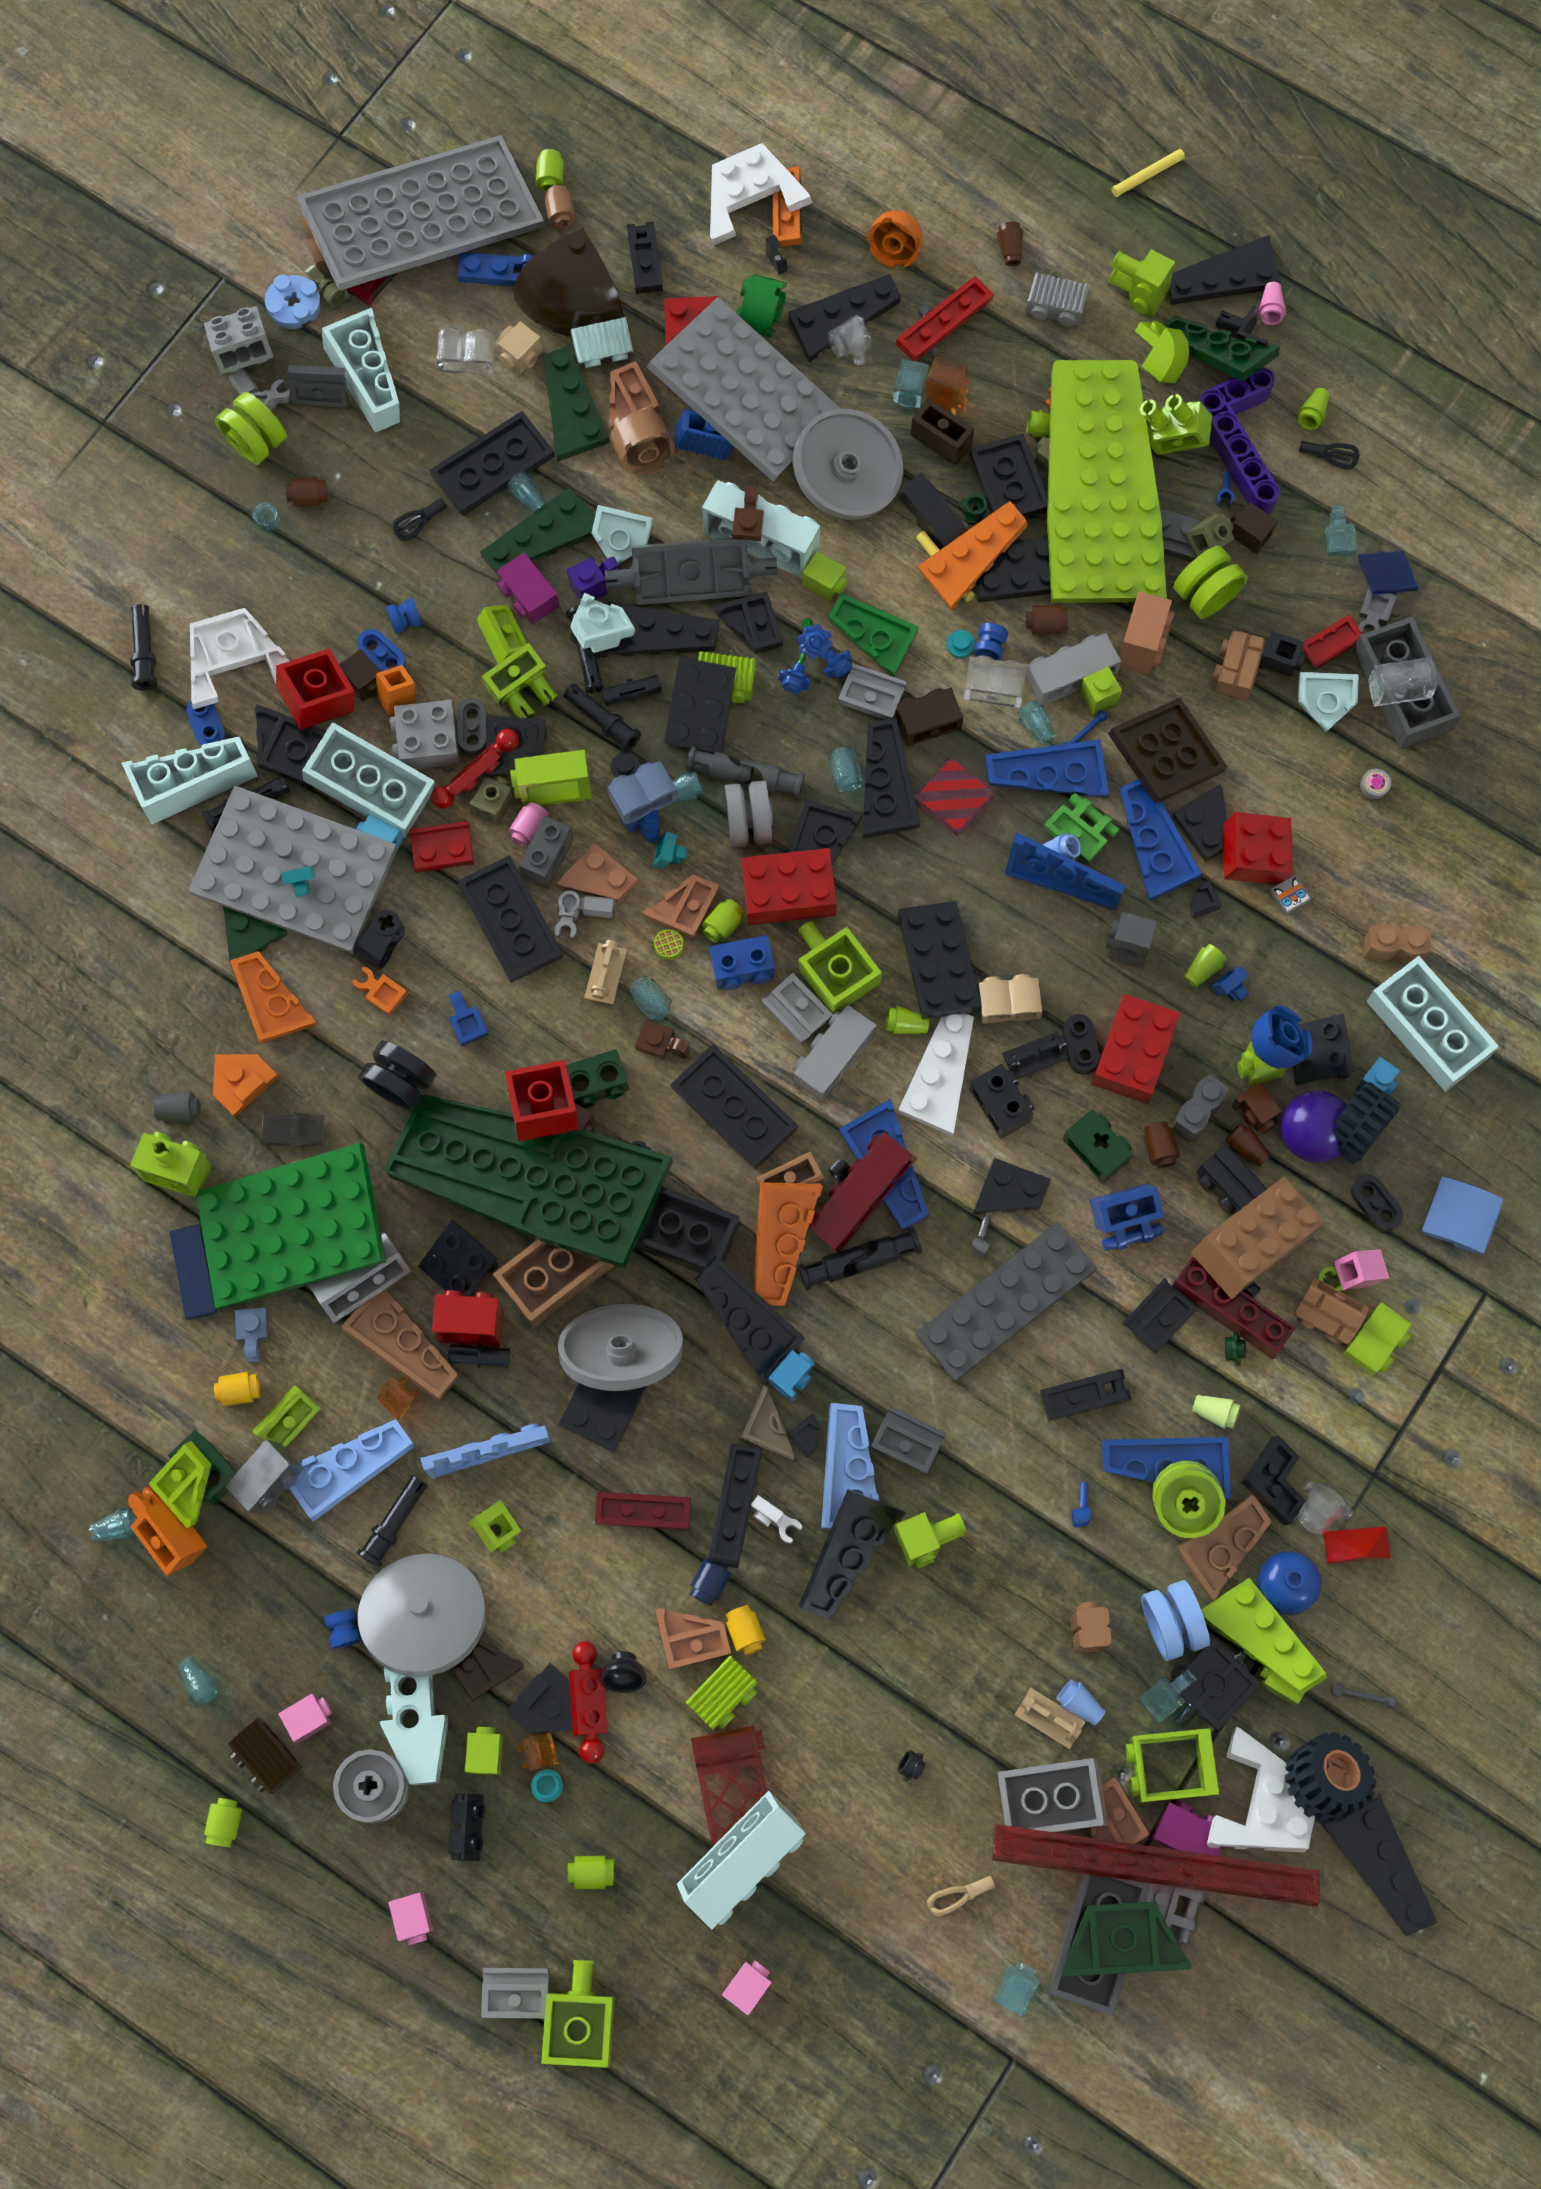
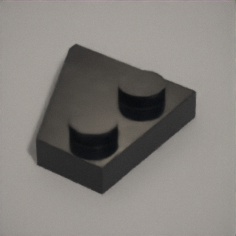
[973,1158,1051,1215]

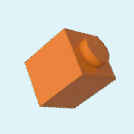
[376,665,415,717]

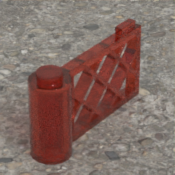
[691,1725,767,1847]

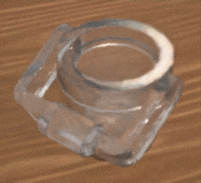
[827,315,872,366]
[1297,1481,1354,1535]

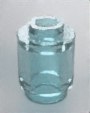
[827,747,863,793]
[629,975,672,1020]

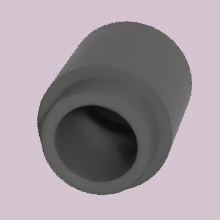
[154,1092,201,1123]

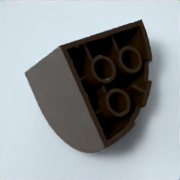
[514,228,624,337]

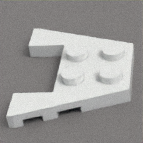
[710,143,813,245]
[190,608,289,710]
[1206,1727,1315,1853]

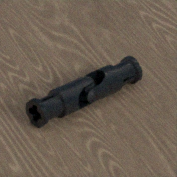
[798,1228,922,1290]

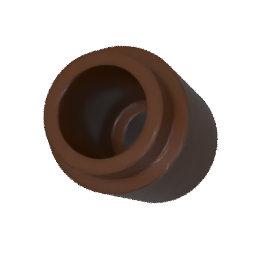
[286,477,328,507]
[1026,605,1068,635]
[1143,1121,1180,1168]

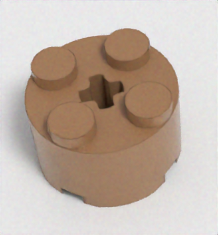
[610,406,675,475]

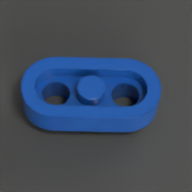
[357,629,406,672]
[186,700,227,747]

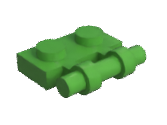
[1043,793,1120,865]

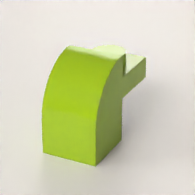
[1135,321,1189,384]

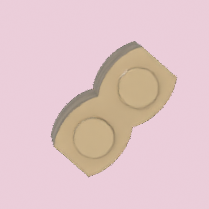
[977,974,1042,1024]

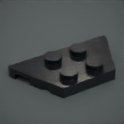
[255,704,327,789]

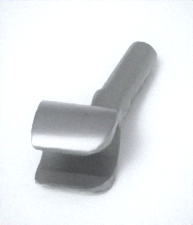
[970,1214,991,1258]

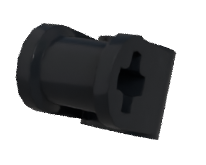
[353,910,405,970]

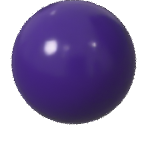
[1280,1090,1347,1163]

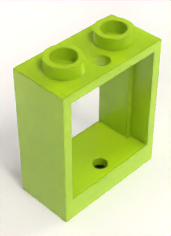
[510,749,592,806]
[1125,1728,1219,1803]

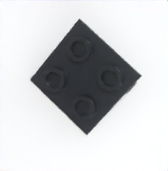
[485,716,547,776]
[1292,1014,1354,1085]
[418,1220,498,1296]

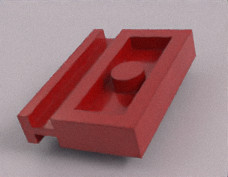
[409,821,474,873]

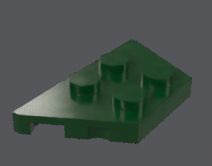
[223,906,288,968]
[1062,1902,1191,1977]

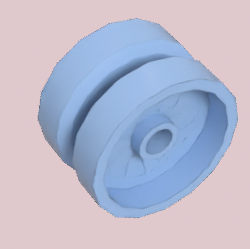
[1141,1580,1210,1662]

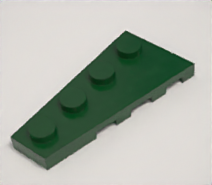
[1163,316,1280,382]
[543,346,610,462]
[480,487,595,575]

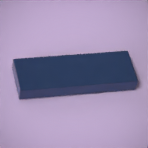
[169,1224,217,1320]

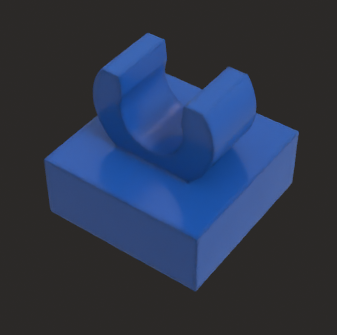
[1209,967,1249,1002]

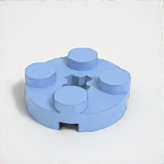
[265,275,322,329]

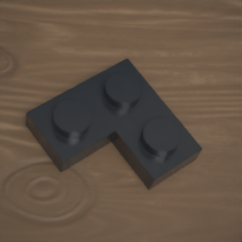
[1241,1436,1306,1526]

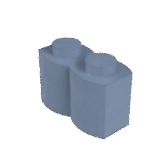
[608,761,678,824]

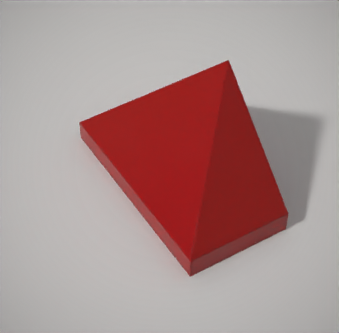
[1323,1526,1391,1564]

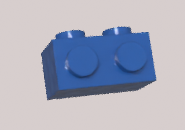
[709,935,775,990]

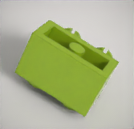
[1108,249,1175,317]
[1139,394,1212,455]
[482,642,559,718]
[894,1512,966,1569]

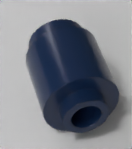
[689,1559,732,1606]

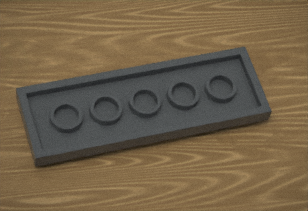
[916,1222,1097,1383]

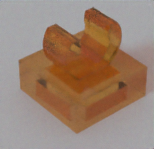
[377,1377,419,1420]
[517,1732,559,1771]

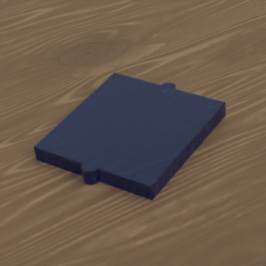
[1358,551,1418,595]

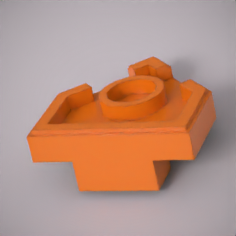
[213,1054,279,1118]

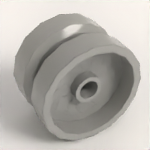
[725,781,773,848]
[333,1749,410,1824]

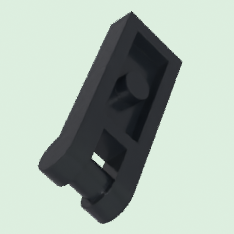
[627,221,663,294]
[1040,1369,1132,1422]

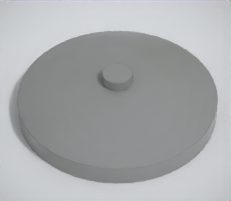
[793,408,904,520]
[558,1304,683,1391]
[358,1554,486,1677]

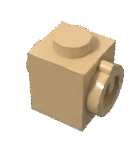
[496,321,543,374]

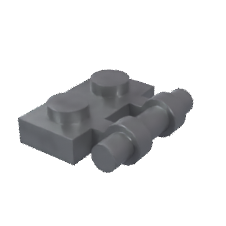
[1146,1862,1207,1944]

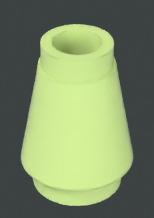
[1192,1394,1241,1429]

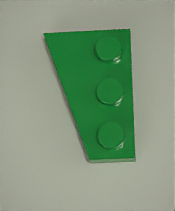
[829,593,919,677]

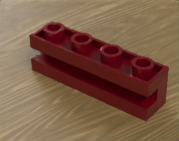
[808,1132,917,1252]
[1172,1256,1296,1360]

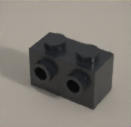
[969,1064,1035,1139]

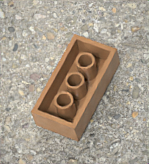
[1191,1177,1325,1299]
[493,1240,615,1329]

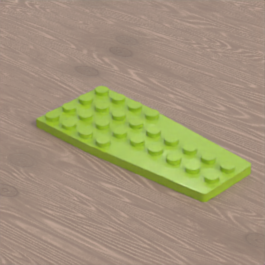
[1047,360,1167,603]

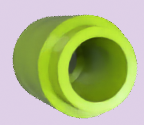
[536,149,564,193]
[702,899,745,943]
[204,1798,243,1848]
[568,1856,614,1890]

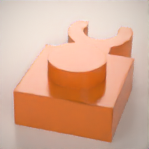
[352,967,408,1017]

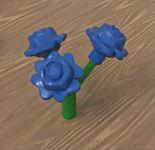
[778,618,852,694]

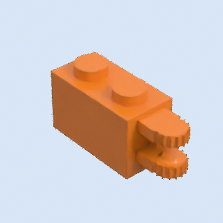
[128,1486,208,1576]

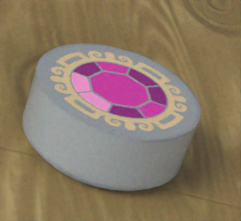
[1360,769,1391,799]

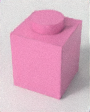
[1334,1249,1389,1290]
[278,1694,333,1744]
[388,1892,434,1946]
[722,1960,772,2015]

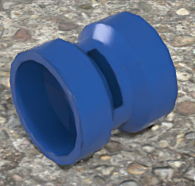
[386,598,422,634]
[974,623,1008,662]
[324,1609,362,1649]

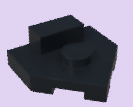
[507,1663,573,1734]

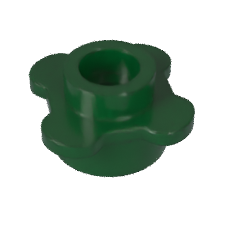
[959,494,991,524]
[1225,1332,1246,1366]

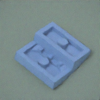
[1422,1176,1504,1255]

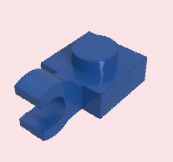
[449,991,489,1047]

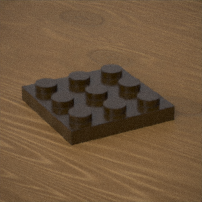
[1108,698,1227,804]

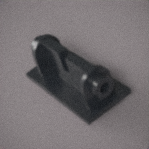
[1002,1032,1069,1079]
[448,1793,485,1861]

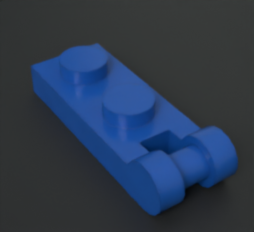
[457,252,534,286]

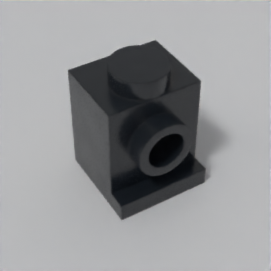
[1258,631,1306,676]

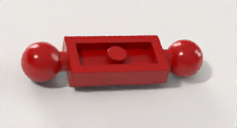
[431,729,519,809]
[569,1641,608,1764]

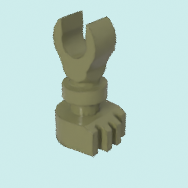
[304,264,349,310]

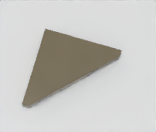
[740,1385,795,1462]

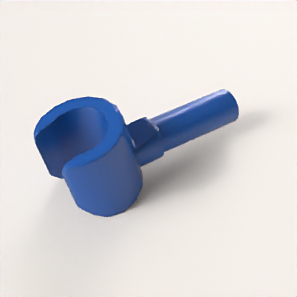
[1215,471,1234,508]
[1071,1482,1091,1527]

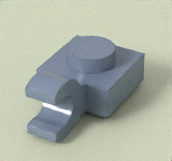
[235,1307,269,1363]

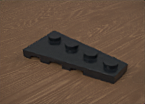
[1168,235,1281,305]
[788,274,901,363]
[596,602,720,658]
[862,718,920,839]
[789,800,862,865]
[695,1256,805,1384]
[798,1489,906,1619]
[1320,1798,1437,1936]

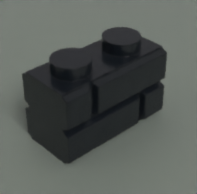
[1196,1145,1267,1215]

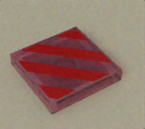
[914,757,996,837]

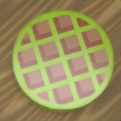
[654,929,684,961]

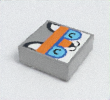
[1269,875,1312,916]

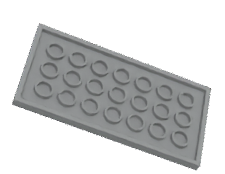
[297,135,544,291]

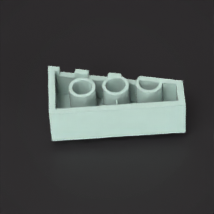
[322,307,400,433]
[122,737,258,825]

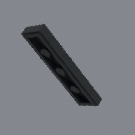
[707,1443,762,1568]

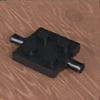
[1170,1639,1261,1731]

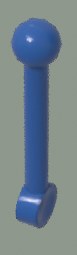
[1063,710,1107,744]

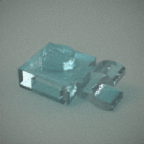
[1324,505,1358,556]
[1139,1669,1197,1724]

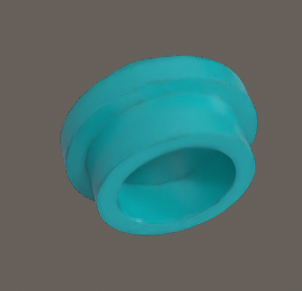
[947,630,975,659]
[531,1769,563,1802]

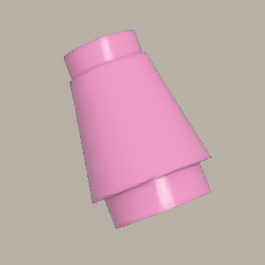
[1258,282,1286,325]

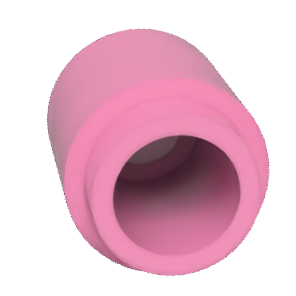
[508,802,549,847]

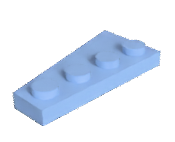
[289,1419,415,1522]
[420,1423,551,1479]

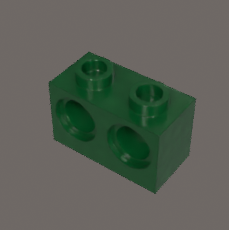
[566,1049,629,1109]
[167,1429,237,1504]

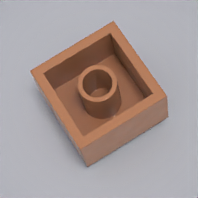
[1119,591,1175,676]

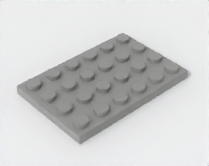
[647,297,841,482]
[188,785,398,954]

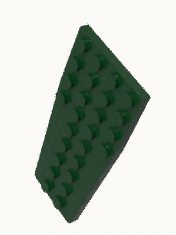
[384,1095,673,1269]

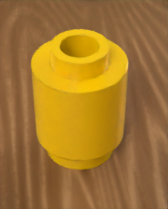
[214,1371,261,1407]
[726,1605,766,1655]

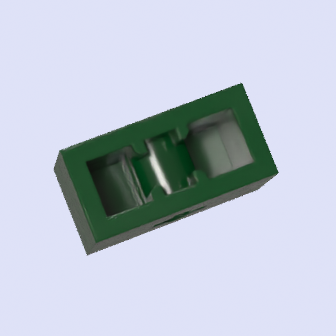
[1063,1109,1133,1184]

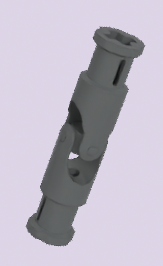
[686,746,805,799]

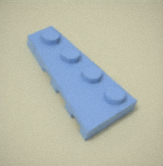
[821,1403,879,1530]

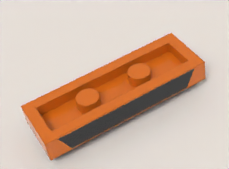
[773,166,802,247]

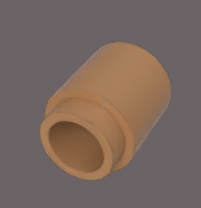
[544,185,576,229]

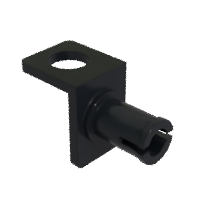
[1216,305,1268,347]

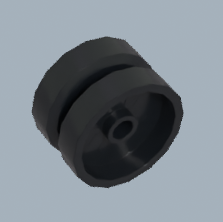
[357,1040,437,1112]

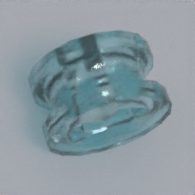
[252,503,280,531]

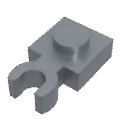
[1358,587,1397,633]

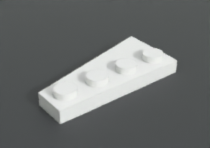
[898,1013,974,1137]

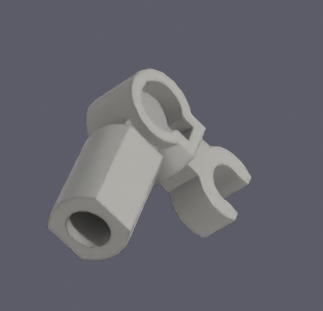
[229,368,292,410]
[554,891,616,940]

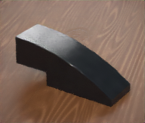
[899,472,967,550]

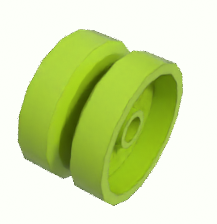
[215,391,287,465]
[1173,545,1248,619]
[1152,1460,1226,1539]

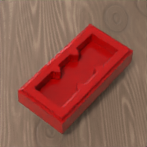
[1302,614,1362,670]

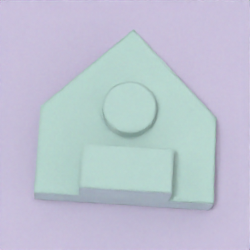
[592,505,653,565]
[570,593,635,653]
[1298,672,1359,732]

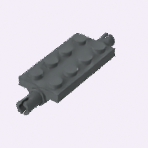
[605,538,778,605]

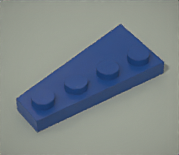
[985,739,1110,798]
[1120,779,1202,902]
[1005,832,1125,910]
[839,1099,929,1232]
[1102,1437,1231,1500]

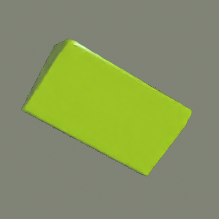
[477,604,527,664]
[252,1385,321,1448]

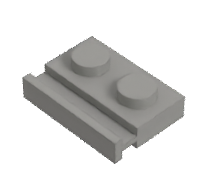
[838,663,907,720]
[761,973,833,1046]
[481,1967,550,2019]

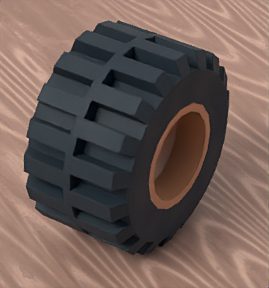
[1332,1082,1400,1164]
[1285,1732,1376,1824]

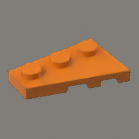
[230,951,316,1044]

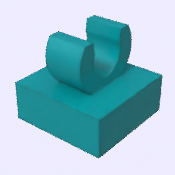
[652,832,687,870]
[281,865,316,897]

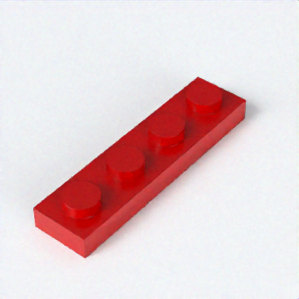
[895,276,994,363]

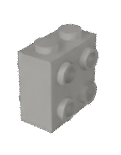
[204,306,274,375]
[390,699,460,770]

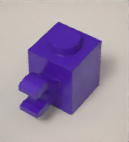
[567,556,619,602]

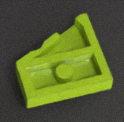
[149,1441,212,1529]

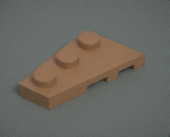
[1175,1495,1272,1601]

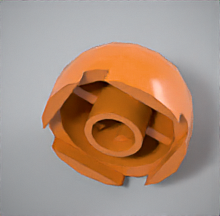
[867,210,923,268]

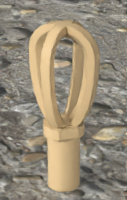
[927,1876,995,1916]

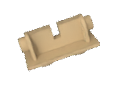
[584,940,627,1005]
[1015,1687,1086,1750]

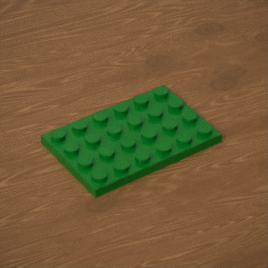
[196,1143,386,1310]

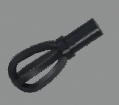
[1299,441,1360,469]
[392,498,447,541]

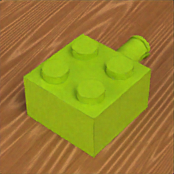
[798,921,882,1015]
[130,1132,213,1199]
[541,1960,615,2068]

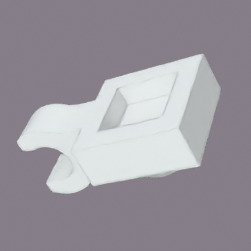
[751,1495,802,1544]

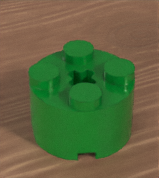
[736,274,787,338]

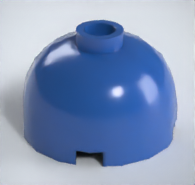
[1251,1005,1313,1069]
[1256,1551,1322,1615]

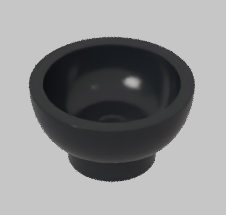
[600,1651,647,1693]

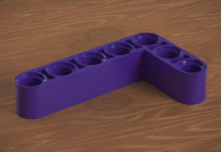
[1199,367,1279,514]

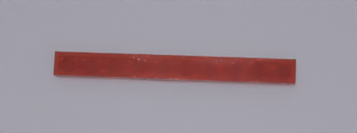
[992,1824,1320,1907]

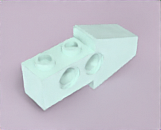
[380,1668,448,1786]

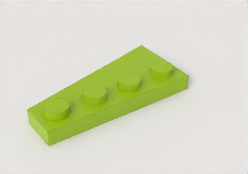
[1201,1578,1327,1696]

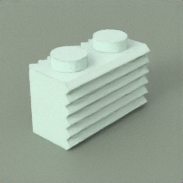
[571,317,633,368]

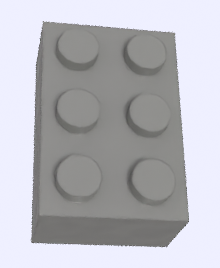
[997,1758,1109,1839]

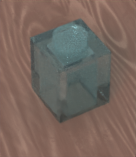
[893,359,929,408]
[991,1961,1041,2017]

